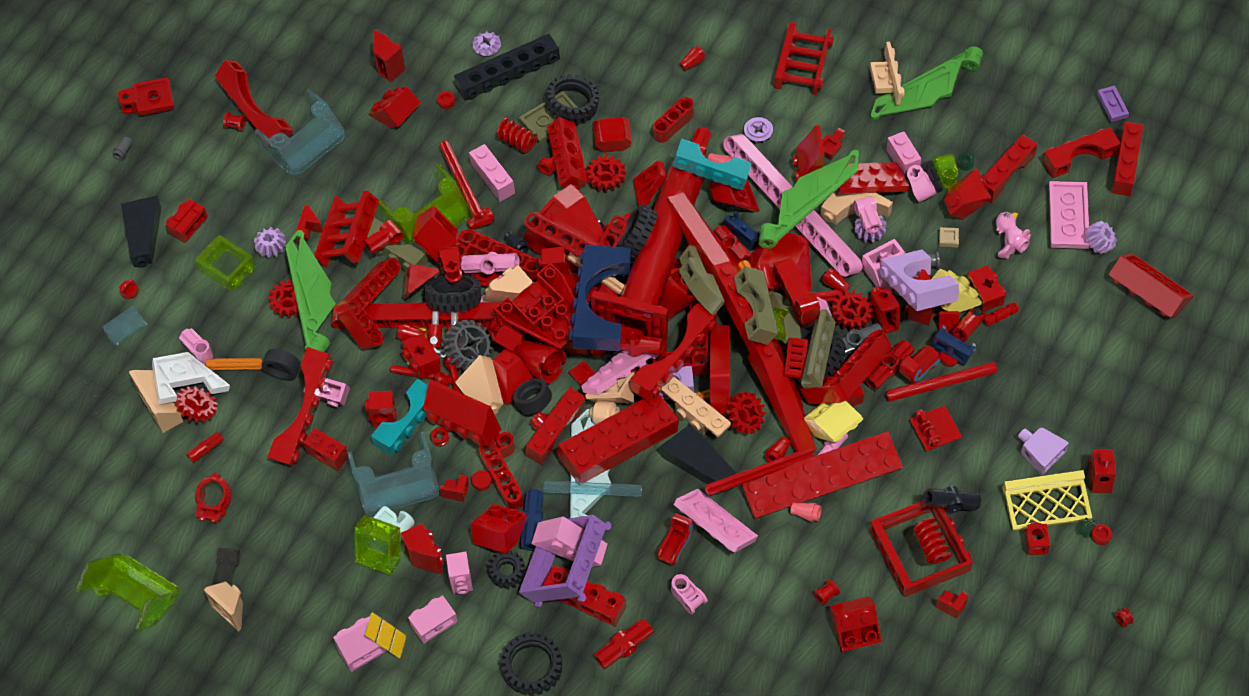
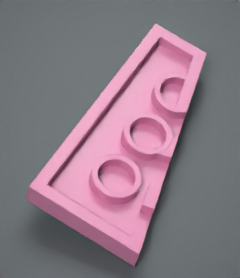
[581,350,659,395]

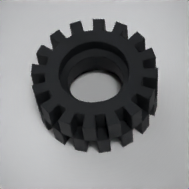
[488,550,526,589]

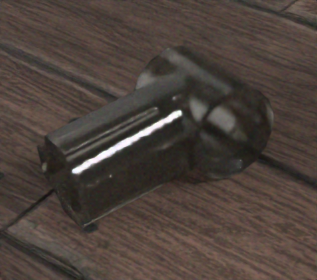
[213,547,241,586]

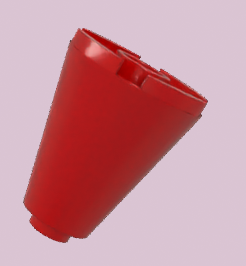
[658,268,697,320]
[513,340,566,384]

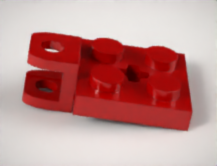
[118,77,174,116]

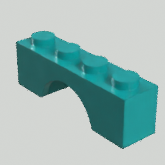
[672,139,752,190]
[371,379,428,456]

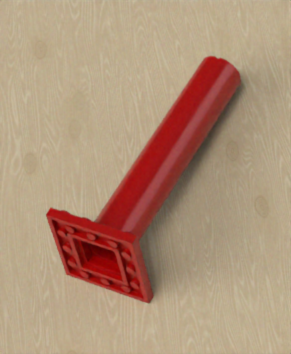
[591,161,705,351]

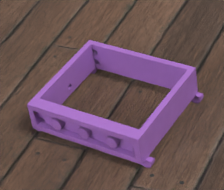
[519,515,611,607]

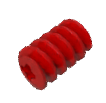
[497,117,538,153]
[914,518,952,564]

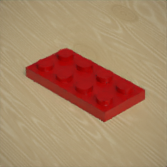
[837,162,909,194]

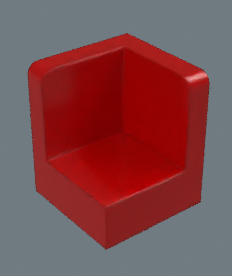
[440,474,469,502]
[935,590,969,619]

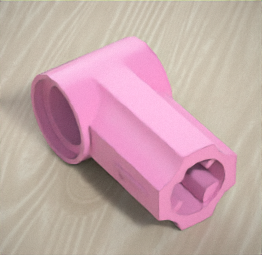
[854,196,882,234]
[179,328,213,364]

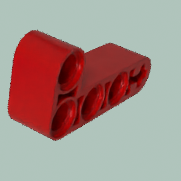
[773,257,820,326]
[479,432,523,510]

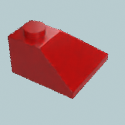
[944,168,991,220]
[709,181,760,213]
[493,348,534,406]

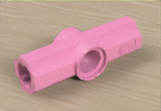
[461,252,520,274]

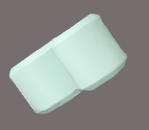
[373,506,415,541]

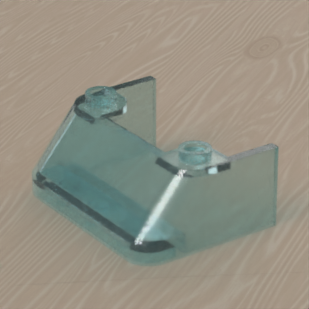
[255,88,345,175]
[347,431,440,515]

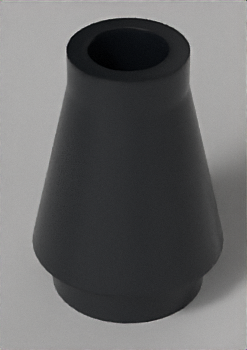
[504,231,529,254]

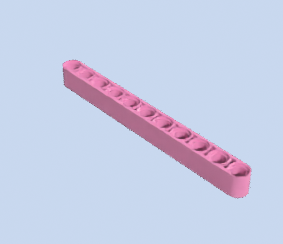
[723,134,862,277]

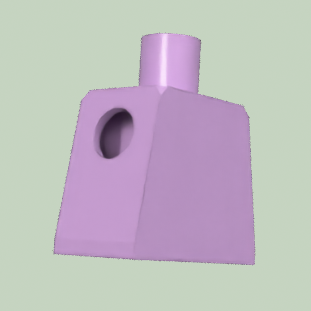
[1018,428,1069,476]

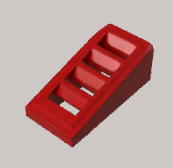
[784,337,808,379]

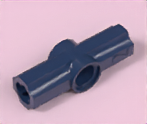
[521,489,544,551]

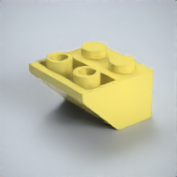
[931,269,982,313]
[804,401,863,443]

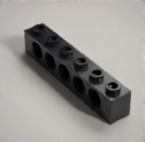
[454,33,560,101]

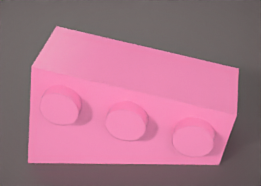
[531,516,607,567]

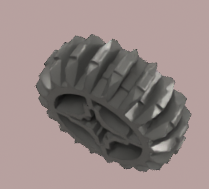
[443,320,494,371]

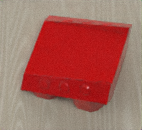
[593,117,632,153]

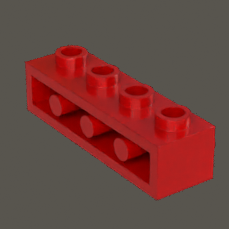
[542,565,626,627]

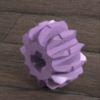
[855,215,886,243]
[1085,221,1117,254]
[254,227,286,259]

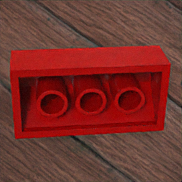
[1109,253,1195,318]
[423,380,502,447]

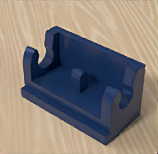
[724,211,760,251]
[932,325,977,365]

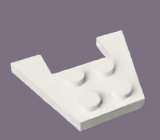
[152,352,230,405]

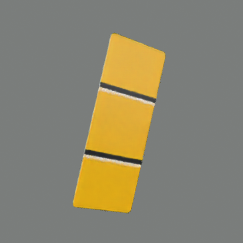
[365,612,406,658]

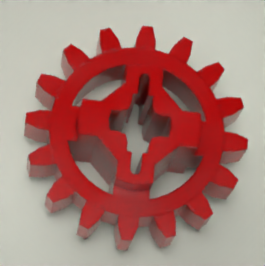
[586,154,626,192]
[268,279,299,318]
[831,290,874,331]
[174,386,218,423]
[727,391,766,434]

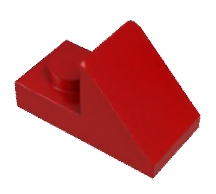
[295,205,323,245]

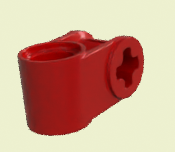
[439,246,462,283]

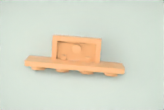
[870,42,904,105]
[662,377,731,437]

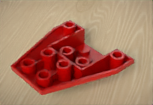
[523,184,611,271]
[751,232,812,293]
[493,263,576,350]

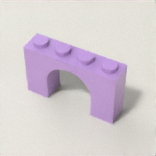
[880,250,959,311]

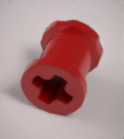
[223,112,246,131]
[813,579,840,606]

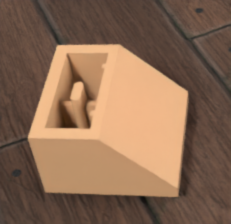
[482,265,533,302]

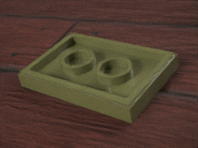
[519,91,578,144]

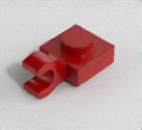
[822,128,845,159]

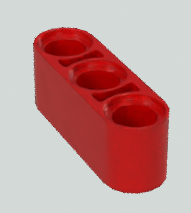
[653,97,694,143]

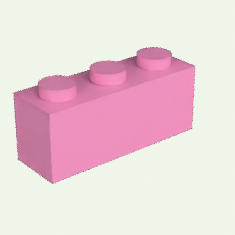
[469,144,515,202]

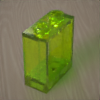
[195,235,256,292]
[355,515,401,575]

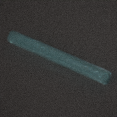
[543,481,642,497]

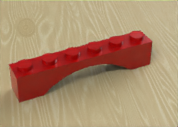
[215,59,294,147]
[630,302,718,402]
[267,347,334,467]

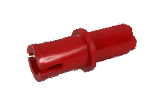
[186,432,224,463]

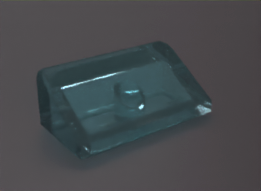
[102,306,146,346]

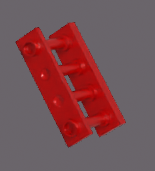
[775,22,834,96]
[314,190,379,267]

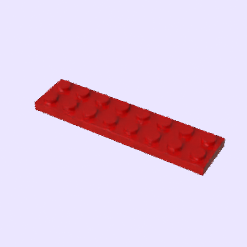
[741,431,903,520]

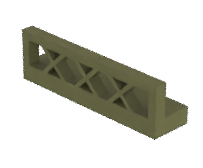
[801,309,836,389]

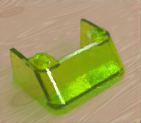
[379,163,470,245]
[76,553,180,630]

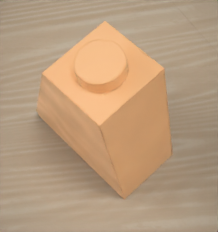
[455,355,503,414]

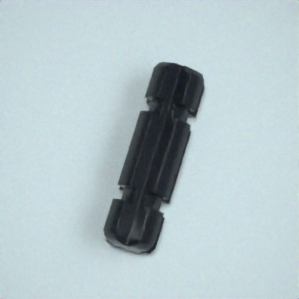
[923,160,943,193]

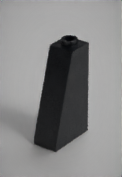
[121,196,162,268]
[660,424,736,493]

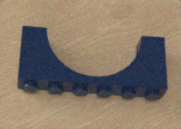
[570,245,631,351]

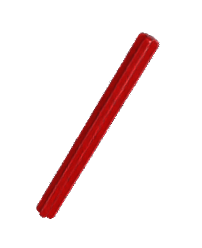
[439,140,483,220]
[886,362,997,401]
[705,448,814,495]

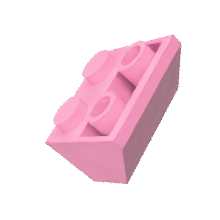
[862,239,905,290]
[333,616,387,672]

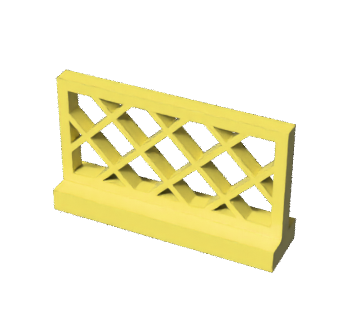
[1002,470,1092,531]

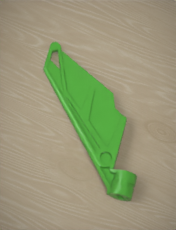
[871,46,984,120]
[759,150,860,249]
[286,230,336,352]

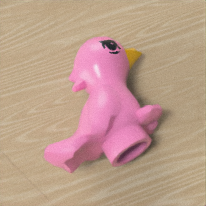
[996,212,1031,259]

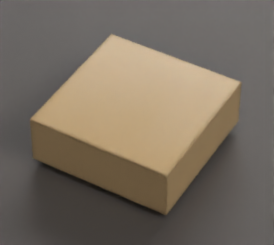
[939,227,959,247]

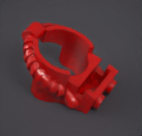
[195,473,232,523]

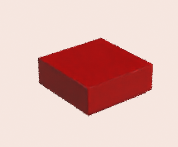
[569,361,596,387]

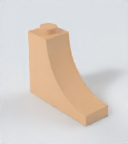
[820,190,893,225]

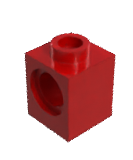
[1024,522,1050,555]

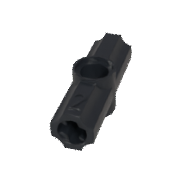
[923,486,982,513]

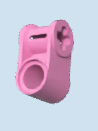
[907,165,936,203]
[671,574,708,614]

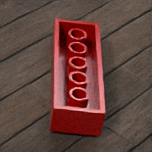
[558,394,679,485]

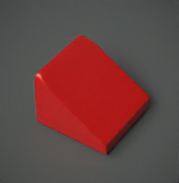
[938,311,959,333]

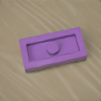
[1097,86,1129,122]

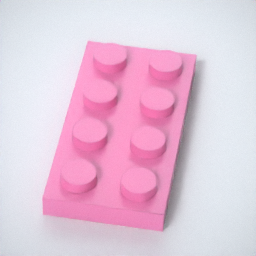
[1049,181,1090,249]
[674,489,758,553]

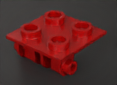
[909,405,962,452]

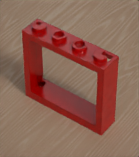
[870,501,973,597]

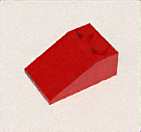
[793,125,824,182]

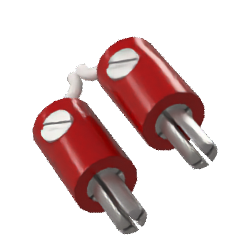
[428,311,459,357]

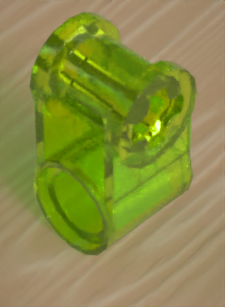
[933,153,958,189]

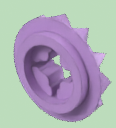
[472,31,501,56]
[744,117,773,143]

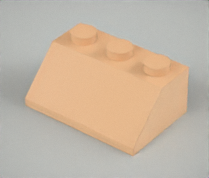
[129,370,183,433]

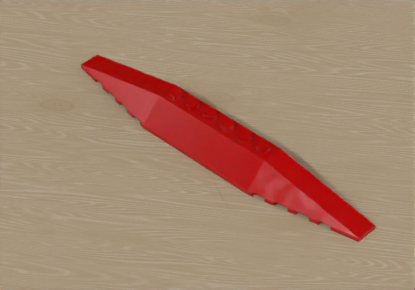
[667,193,816,452]

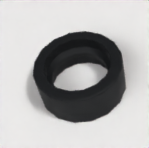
[262,348,301,381]
[513,378,552,414]

